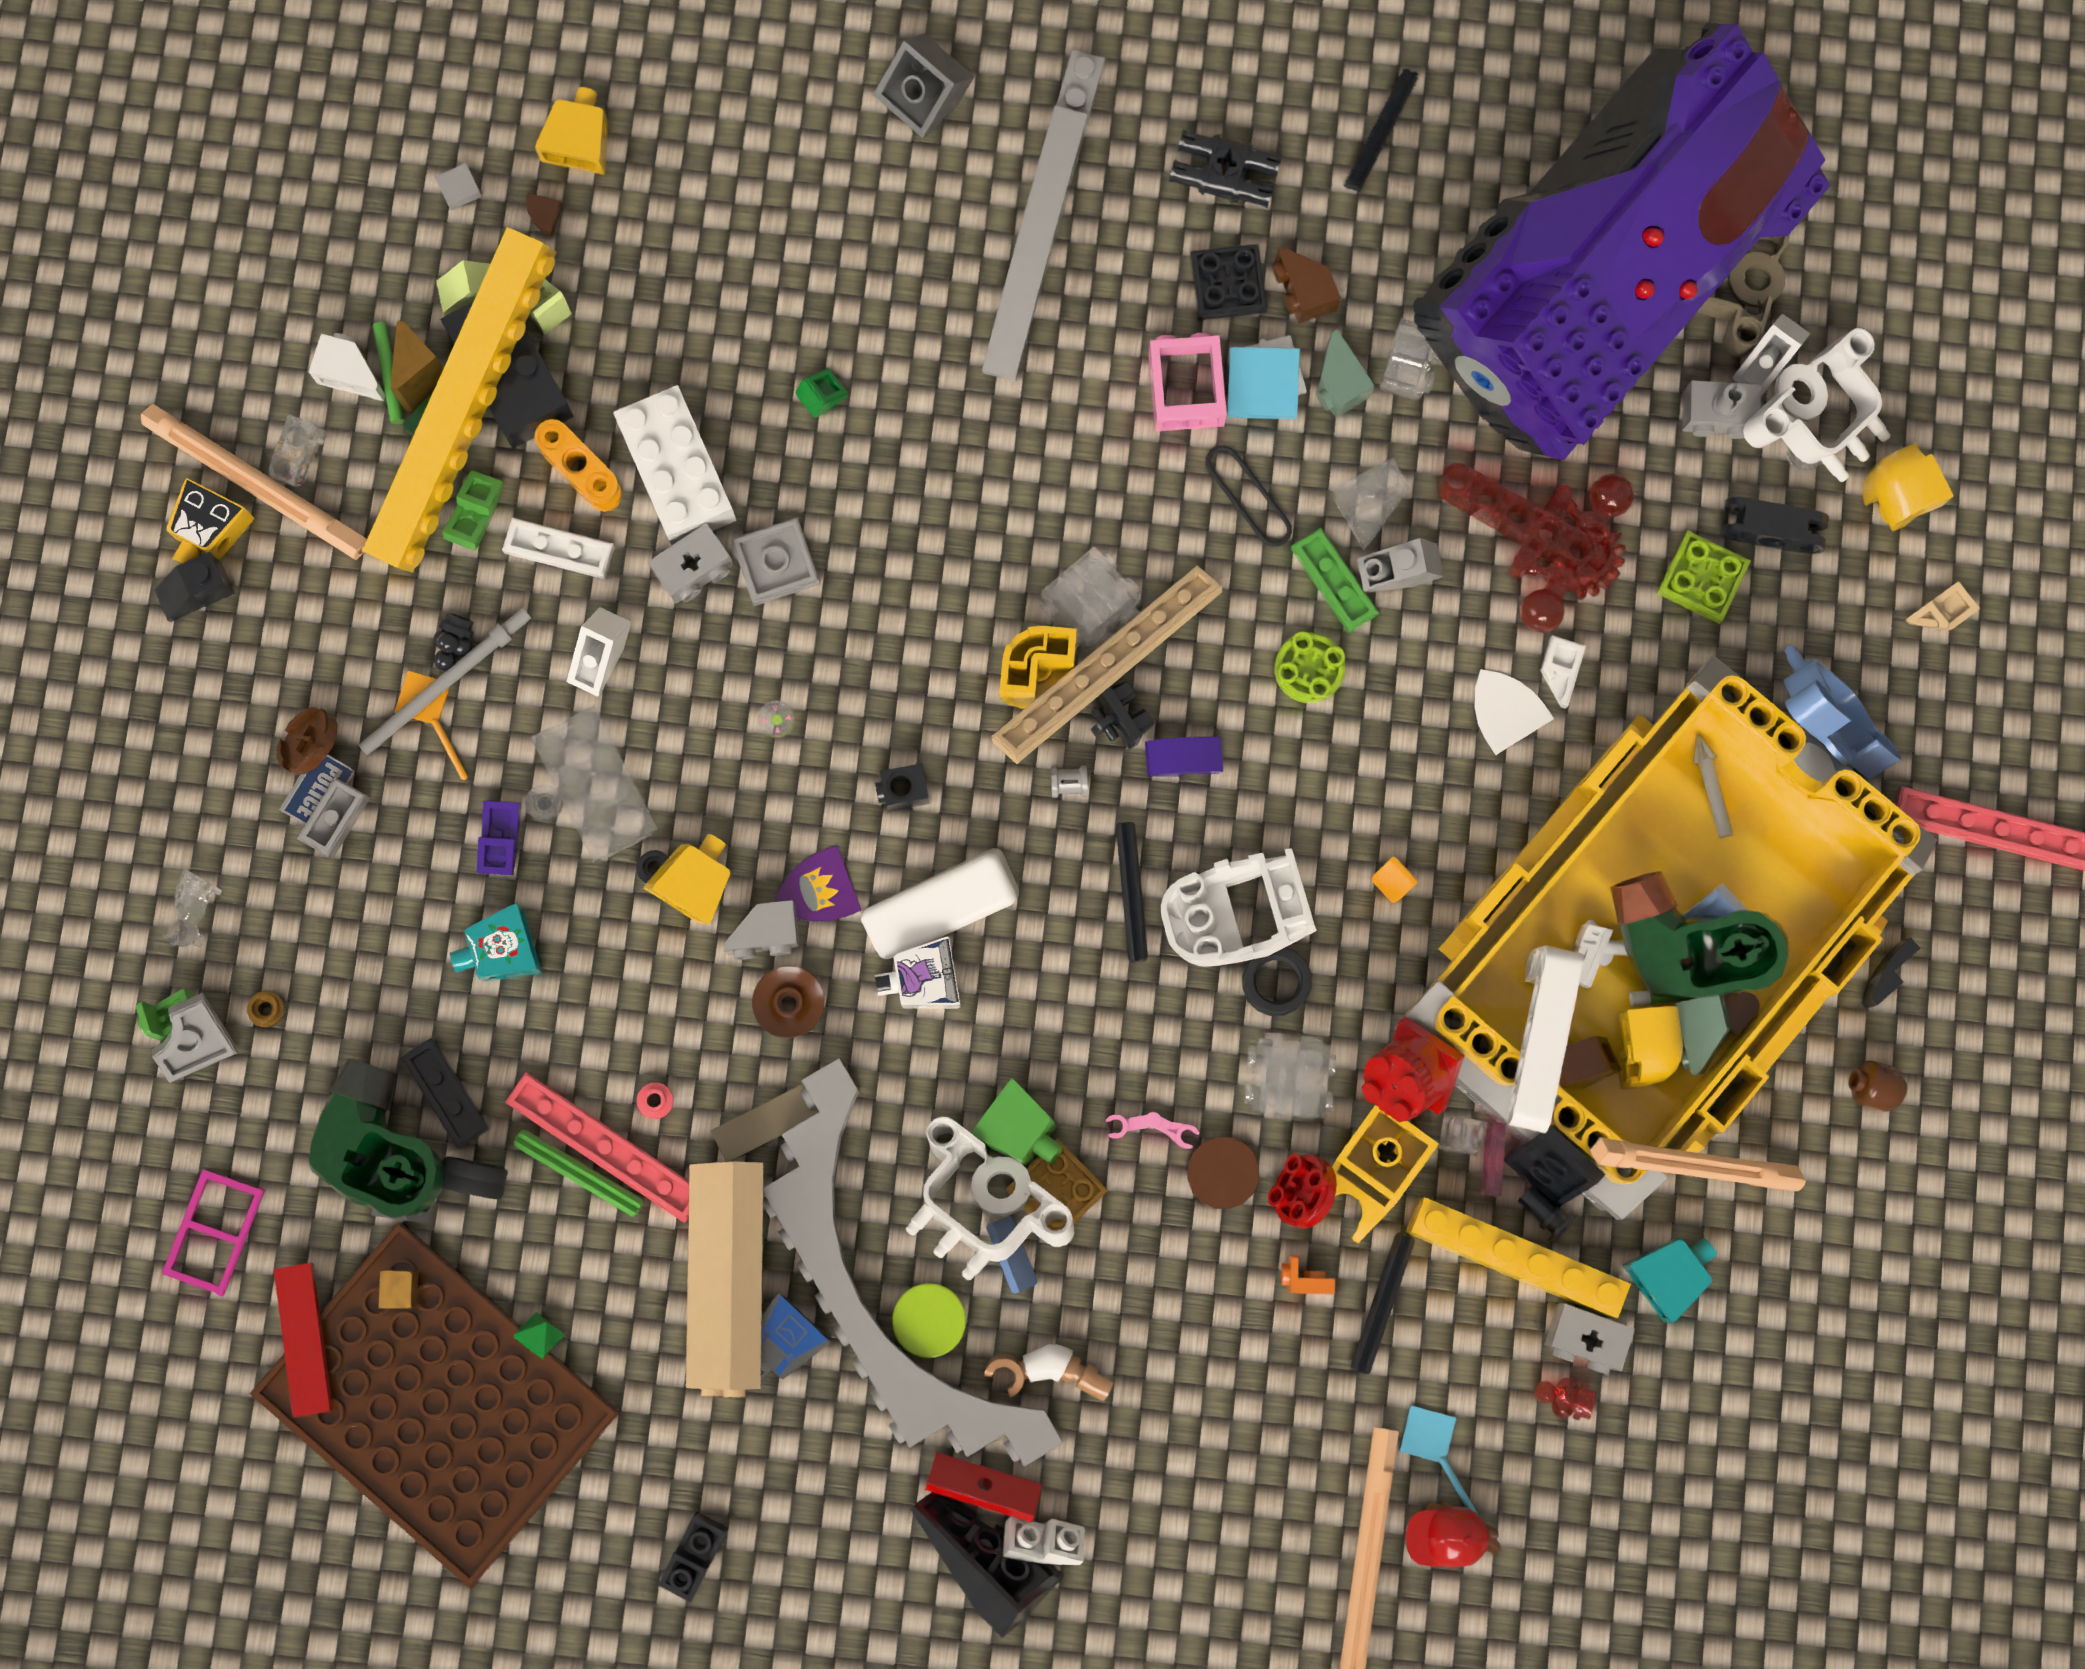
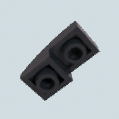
[658,1511,729,1603]

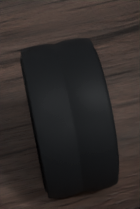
[442,1156,508,1200]

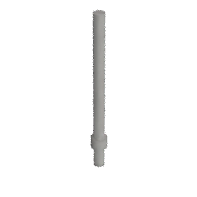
[358,608,532,756]

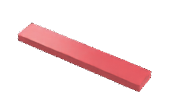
[1895,786,2085,871]
[505,1072,689,1223]

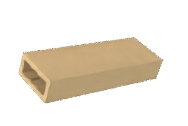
[686,1162,763,1397]

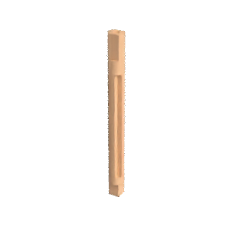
[141,403,367,560]
[1590,1138,1806,1191]
[1340,1427,1399,1669]

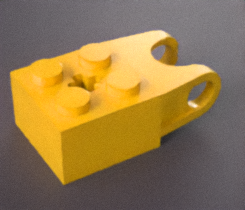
[1332,1106,1439,1244]

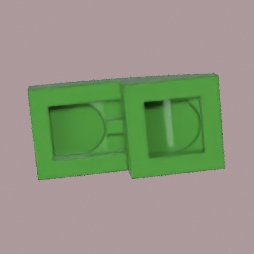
[442,470,504,551]

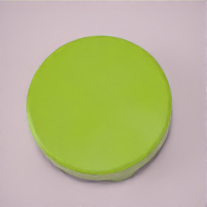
[1274,632,1346,703]
[892,1283,966,1358]

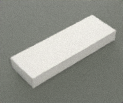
[502,518,615,579]

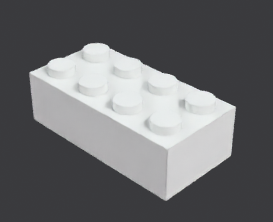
[613,385,737,546]

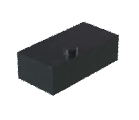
[440,302,574,449]

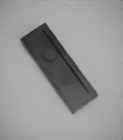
[400,1038,490,1149]

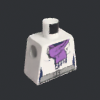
[875,937,961,1009]

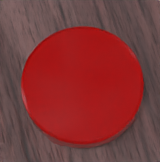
[1268,1153,1337,1229]

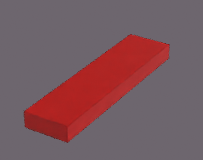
[273,1263,333,1418]

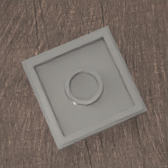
[731,517,820,606]

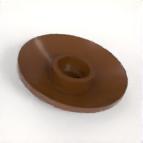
[752,966,825,1038]

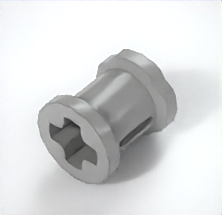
[1051,765,1088,798]

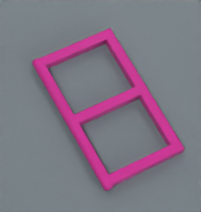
[162,1169,265,1297]

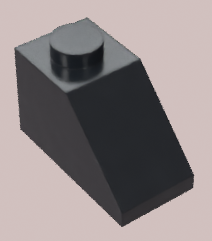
[155,552,235,622]

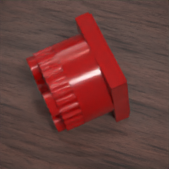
[1361,1016,1465,1122]

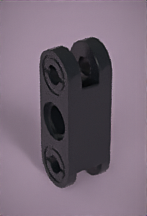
[1720,497,1829,554]

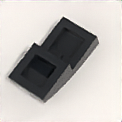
[1862,938,1921,1009]

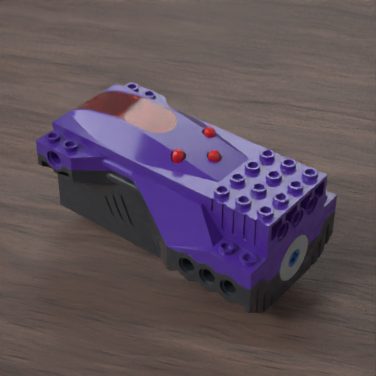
[1413,23,1831,460]

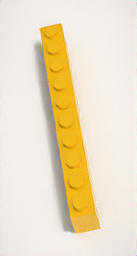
[362,227,557,573]

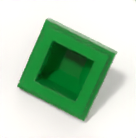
[514,1312,565,1359]

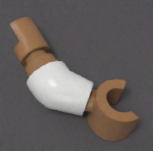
[984,1344,1114,1402]

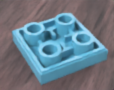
[1227,347,1300,419]

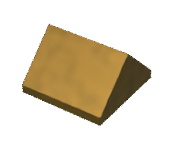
[390,321,443,412]

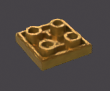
[1005,1138,1108,1231]

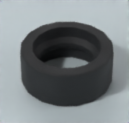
[1242,947,1312,1016]

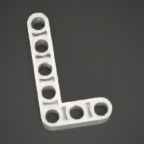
[1507,945,1583,1133]

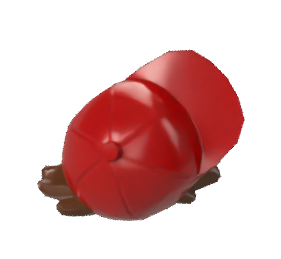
[1405,1501,1501,1569]

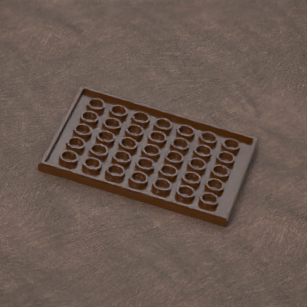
[249,1222,621,1589]

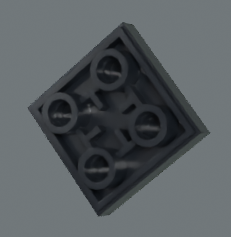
[1190,244,1267,320]

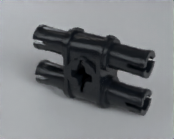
[1169,129,1282,208]

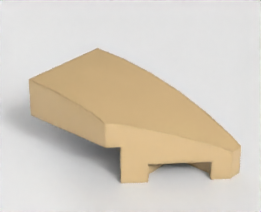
[1905,581,1980,631]

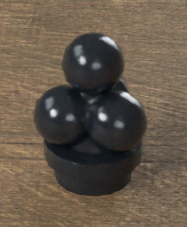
[434,612,474,671]

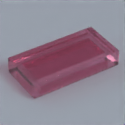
[1481,1122,1506,1198]

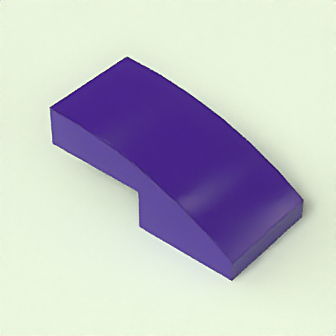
[1145,737,1224,777]
[476,800,522,875]

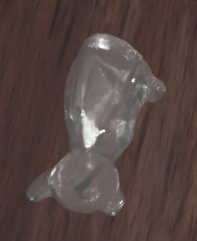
[162,868,222,947]

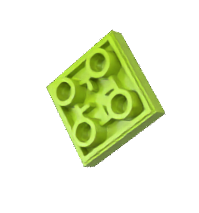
[1656,531,1751,624]

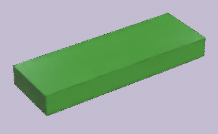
[1291,527,1379,634]

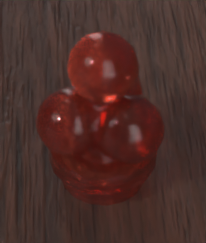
[1534,1377,1597,1421]

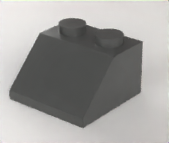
[873,34,974,138]

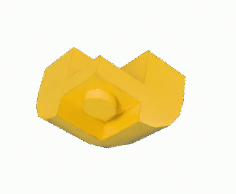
[1862,443,1954,532]
[999,626,1077,709]
[1616,1006,1683,1090]

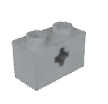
[648,523,734,604]
[1544,1303,1635,1375]

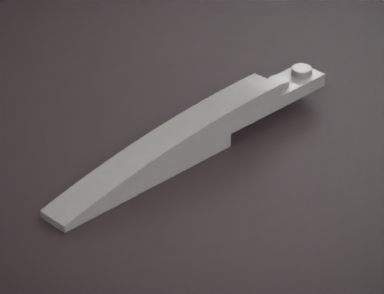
[982,50,1105,381]

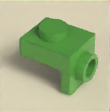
[136,988,194,1042]

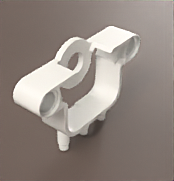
[1743,328,1890,482]
[906,1117,1075,1280]

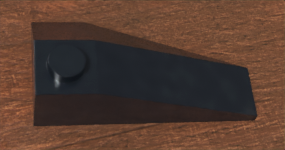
[911,1492,1064,1638]

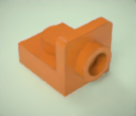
[1281,1255,1335,1295]

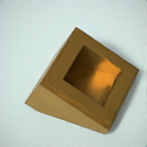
[379,1271,418,1309]

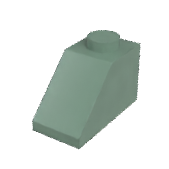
[1317,330,1375,418]

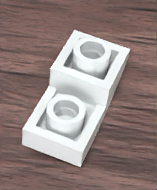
[1003,1516,1085,1565]

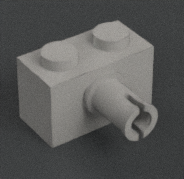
[1682,380,1761,439]

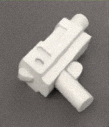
[1573,920,1628,988]

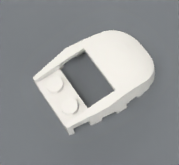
[1161,848,1317,966]

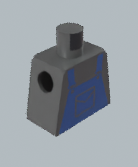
[761,1293,831,1381]

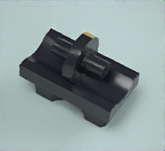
[1091,681,1154,750]

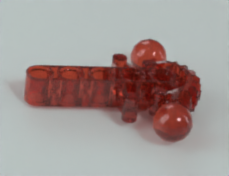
[1438,463,1634,633]

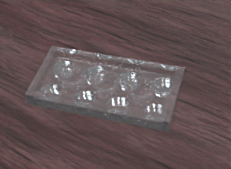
[531,705,659,864]

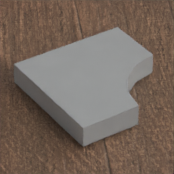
[152,993,237,1083]

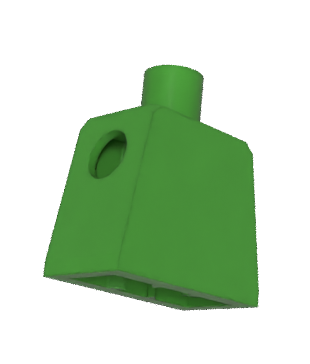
[971,1078,1063,1166]

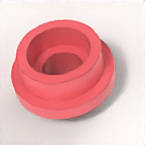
[637,1082,674,1119]

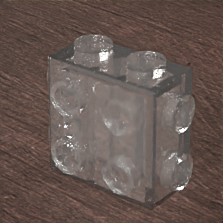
[1040,547,1141,651]
[1244,1033,1336,1120]

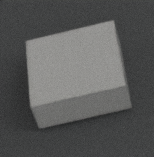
[435,163,482,210]

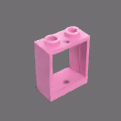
[1148,333,1227,431]

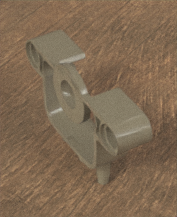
[1698,233,1791,358]

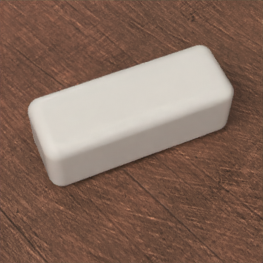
[861,848,1019,959]

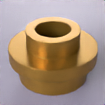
[247,991,285,1027]

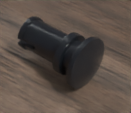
[1517,1184,1575,1242]

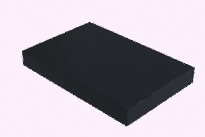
[1503,1125,1605,1207]

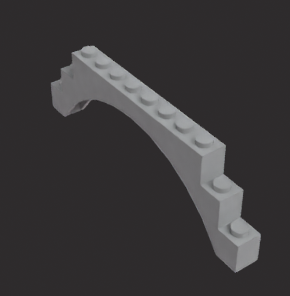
[763,1058,1063,1467]

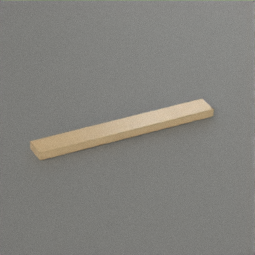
[992,565,1222,764]

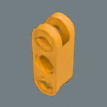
[534,419,622,512]

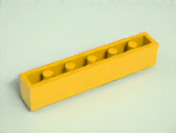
[1405,1197,1631,1318]

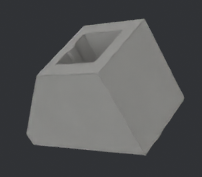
[1357,538,1444,593]
[724,900,799,960]

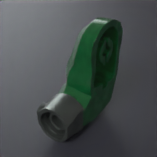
[309,1058,444,1218]

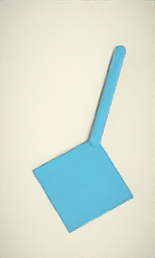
[1399,1405,1478,1514]

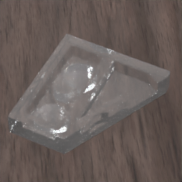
[1331,458,1410,550]

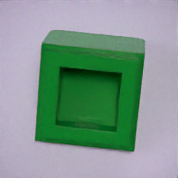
[795,367,849,418]

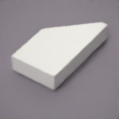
[1540,635,1586,709]

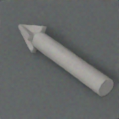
[1694,734,1733,838]

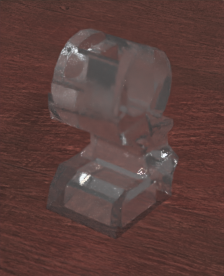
[1439,1117,1487,1156]

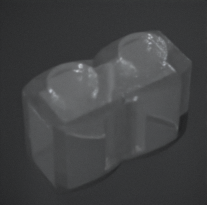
[1379,318,1439,401]

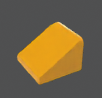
[1371,856,1418,903]

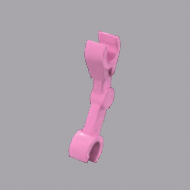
[1105,1112,1199,1149]

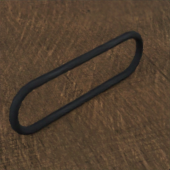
[1206,446,1292,547]

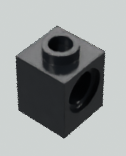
[875,763,930,812]

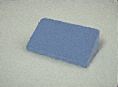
[986,1217,1037,1294]

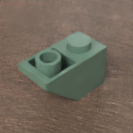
[1675,995,1732,1075]

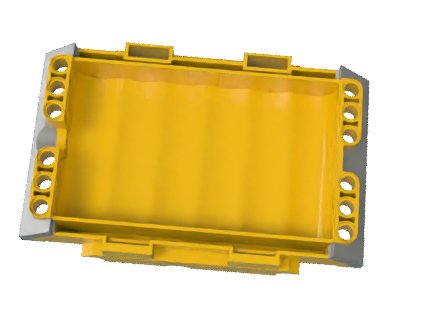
[1394,655,1937,1220]

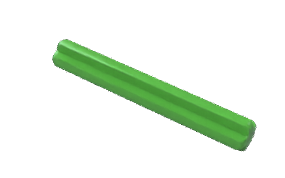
[514,1129,644,1216]

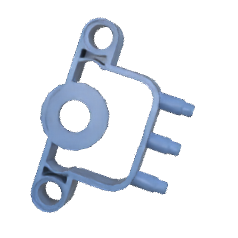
[1783,645,1901,780]

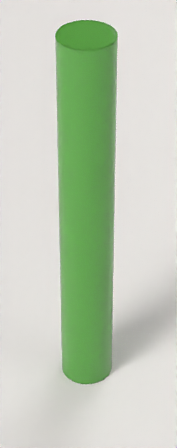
[373,322,405,424]

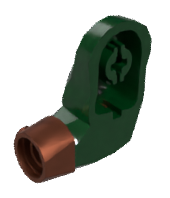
[1611,871,1789,998]

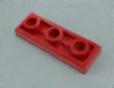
[925,1452,1042,1523]

